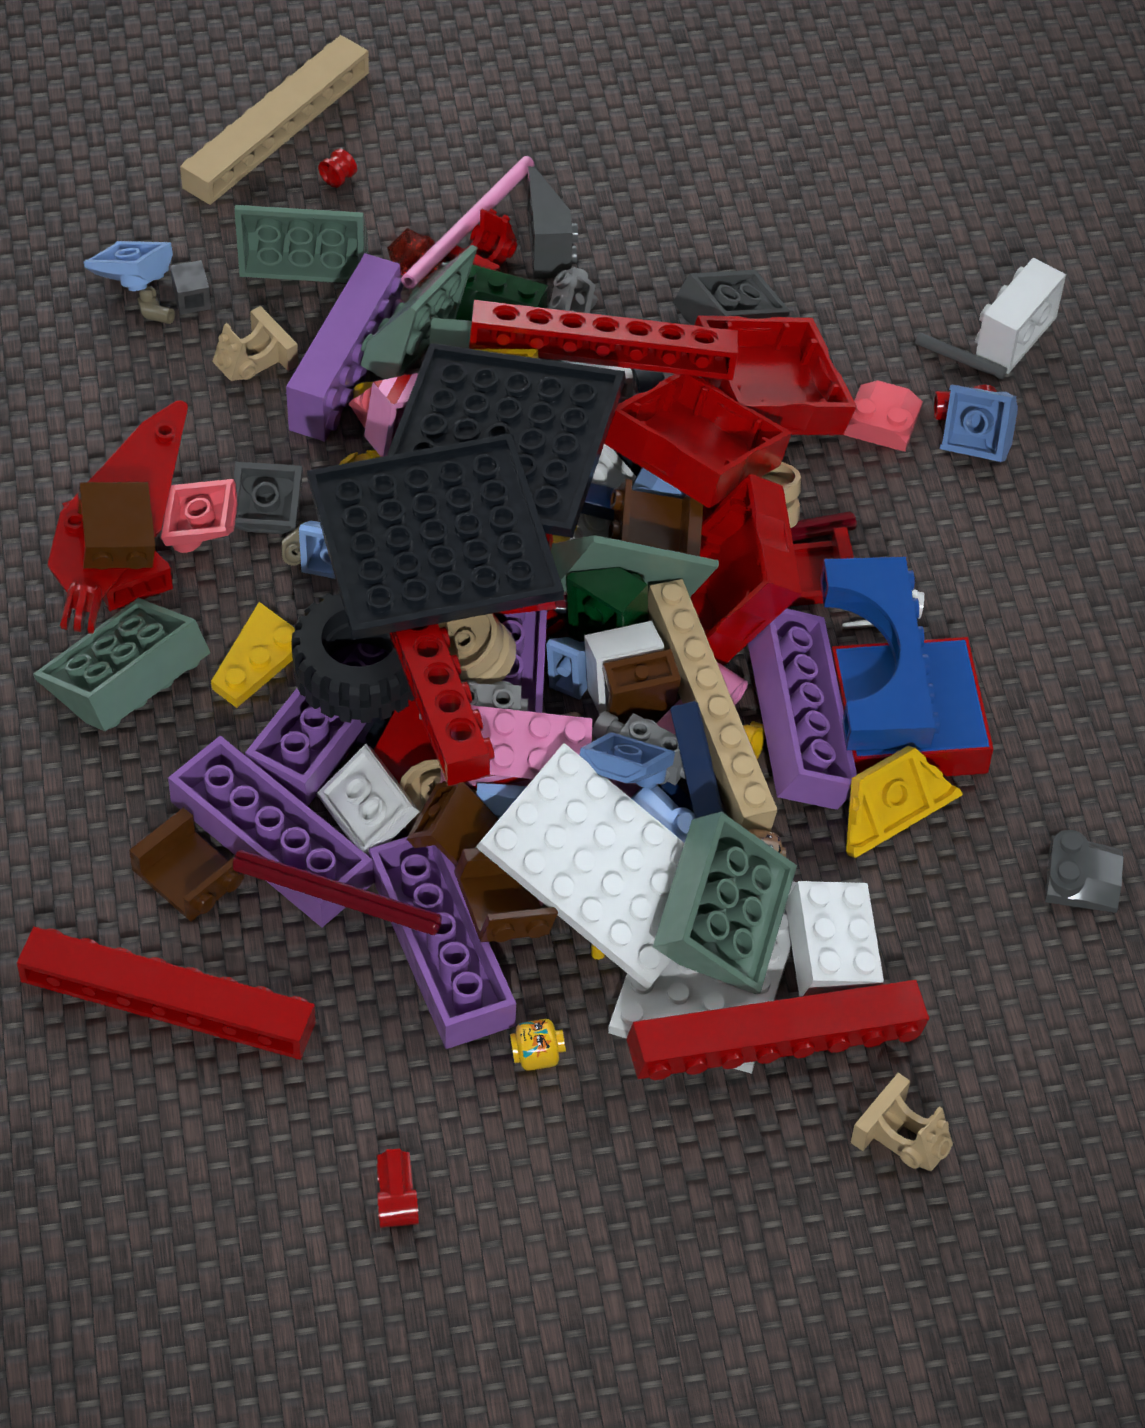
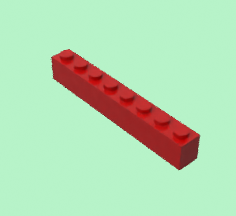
[17,926,316,1060]
[626,980,929,1080]

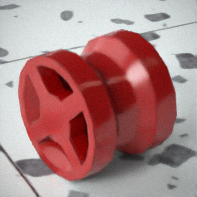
[318,148,357,188]

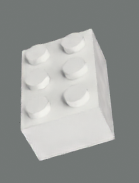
[975,258,1066,374]
[786,881,884,997]

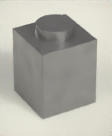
[170,260,211,315]

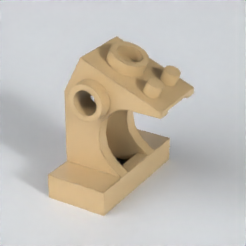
[212,306,299,381]
[851,1073,953,1171]

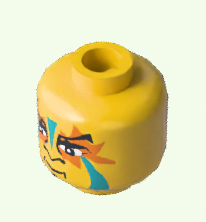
[510,1019,566,1071]

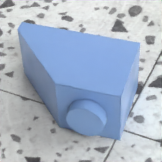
[546,637,588,700]

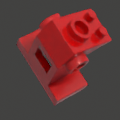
[440,209,517,272]

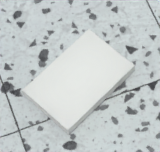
[316,744,420,856]

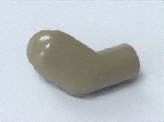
[281,522,305,566]

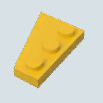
[211,602,295,708]

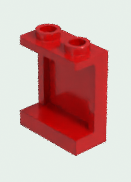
[790,527,854,606]

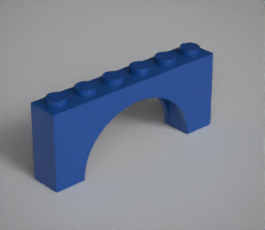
[820,557,940,750]

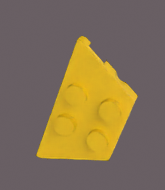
[846,746,962,858]

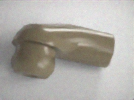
[138,286,175,324]

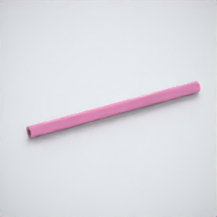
[401,156,534,289]

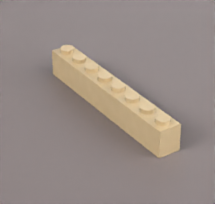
[180,35,369,205]
[648,579,778,832]

